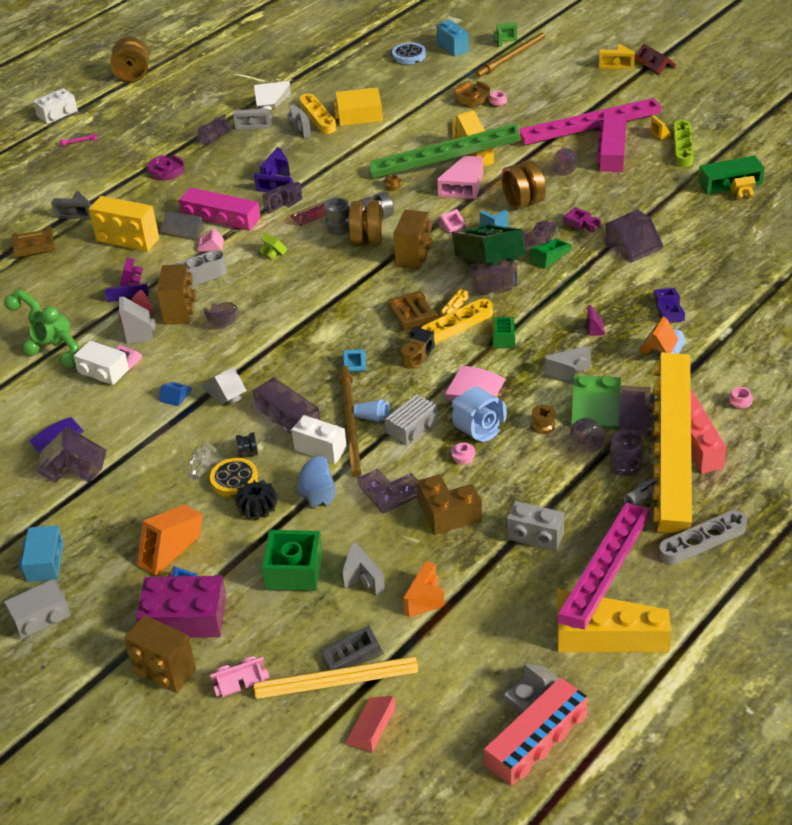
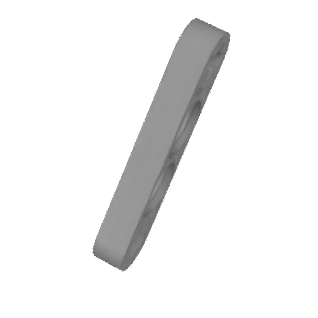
[659,510,747,565]

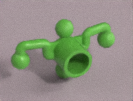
[4,289,79,368]

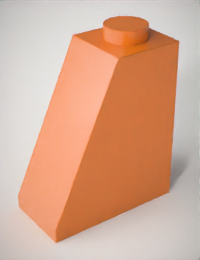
[137,504,203,576]

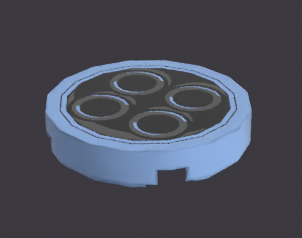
[392,43,426,65]

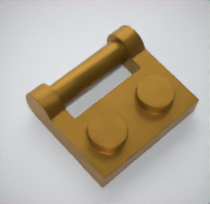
[12,226,55,257]
[387,291,440,331]

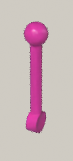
[59,134,97,146]

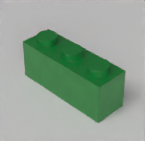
[698,155,765,195]

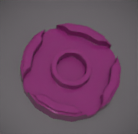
[147,155,184,181]

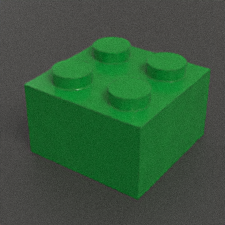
[262,530,323,591]

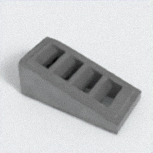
[321,625,384,670]

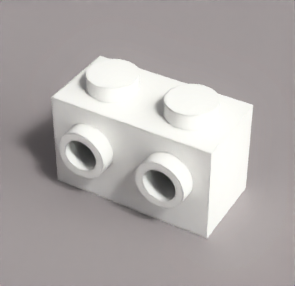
[33,88,78,124]
[74,341,129,385]
[292,415,347,464]

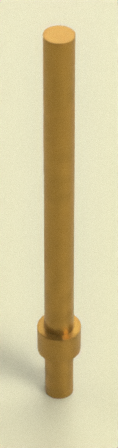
[475,32,545,78]

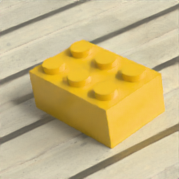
[89,196,159,252]

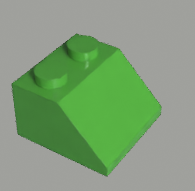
[571,375,621,430]

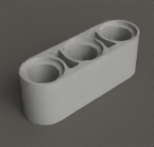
[171,250,227,287]

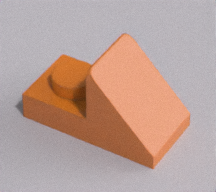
[639,317,679,355]
[403,561,445,617]

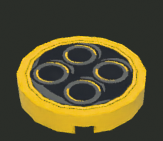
[210,458,258,497]

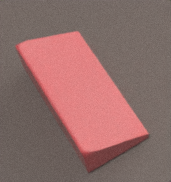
[346,696,396,753]

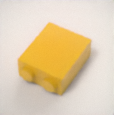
[333,87,383,126]

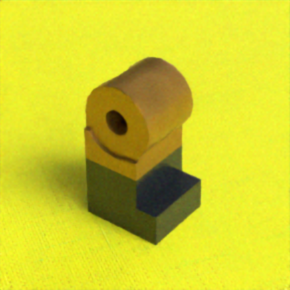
[401,326,435,369]

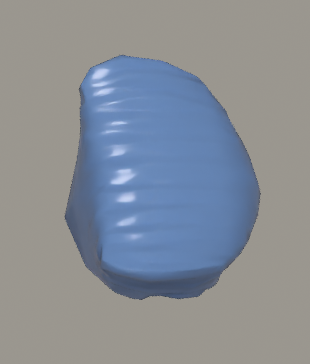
[296,456,336,508]

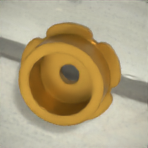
[384,174,402,191]

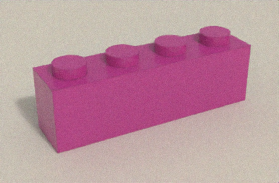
[597,115,627,172]
[179,187,261,231]

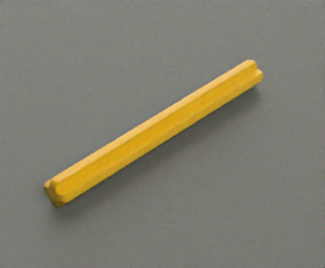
[254,657,418,699]

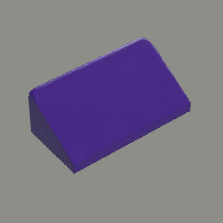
[254,173,296,195]
[105,282,149,302]

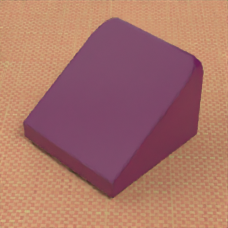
[586,305,606,336]

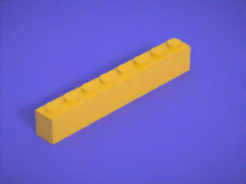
[653,352,692,534]

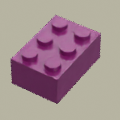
[136,576,227,638]

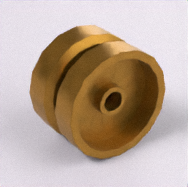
[110,37,150,82]
[501,160,546,210]
[349,200,382,246]

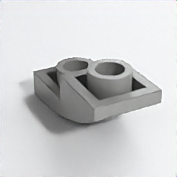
[287,105,311,138]

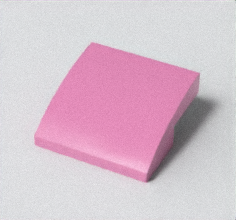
[444,366,505,402]

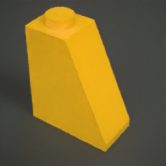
[456,110,494,167]

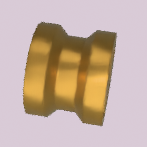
[532,405,555,434]

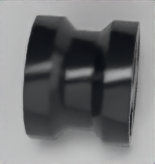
[235,432,258,458]

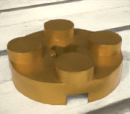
[455,81,490,108]

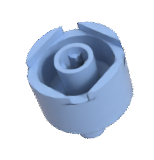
[452,386,507,442]

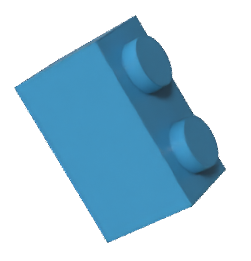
[436,20,469,56]
[19,525,64,582]

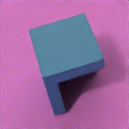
[480,210,508,227]

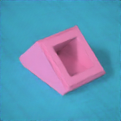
[437,209,467,234]
[197,229,224,252]
[117,344,142,369]

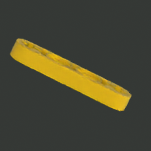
[299,94,336,134]
[422,299,493,344]

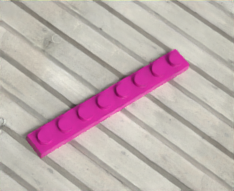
[519,98,662,144]
[558,503,650,630]

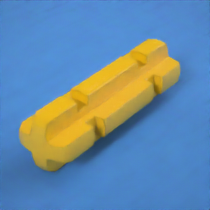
[440,288,468,317]

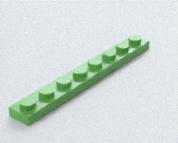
[370,123,521,179]

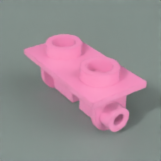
[210,657,269,698]

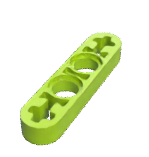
[673,120,694,167]

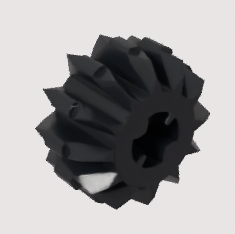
[235,479,278,520]

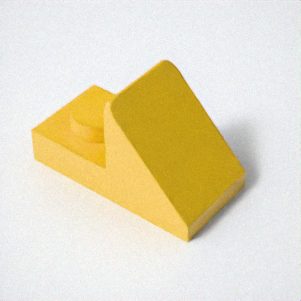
[599,44,635,69]

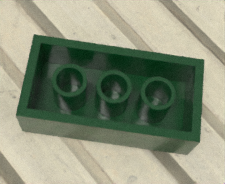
[452,224,526,266]

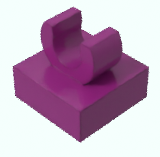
[120,258,143,285]

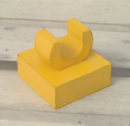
[730,176,756,200]

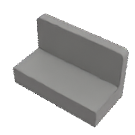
[233,109,272,130]

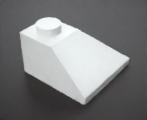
[254,81,291,111]

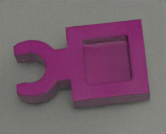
[563,207,601,233]

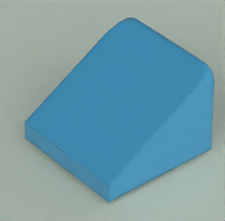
[343,349,366,372]

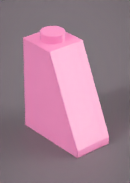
[437,156,484,199]

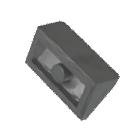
[160,211,204,240]

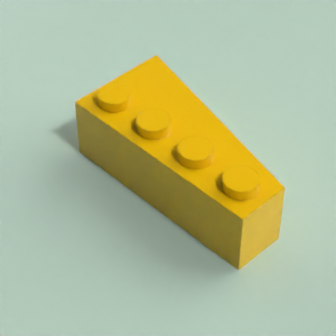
[556,589,671,652]

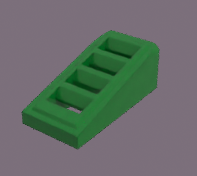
[529,238,572,269]
[492,317,515,348]

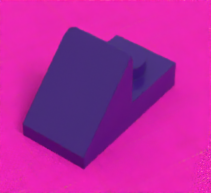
[259,147,290,177]

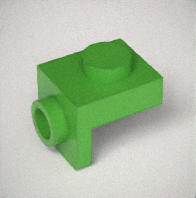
[493,22,517,47]

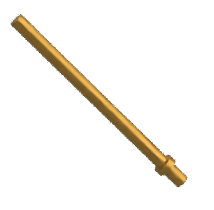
[339,366,361,477]

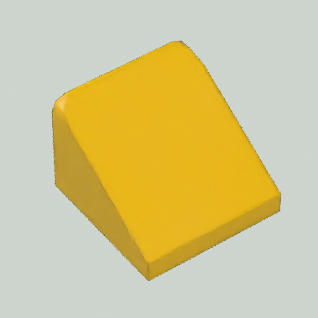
[650,115,672,141]

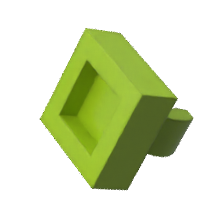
[260,232,287,259]

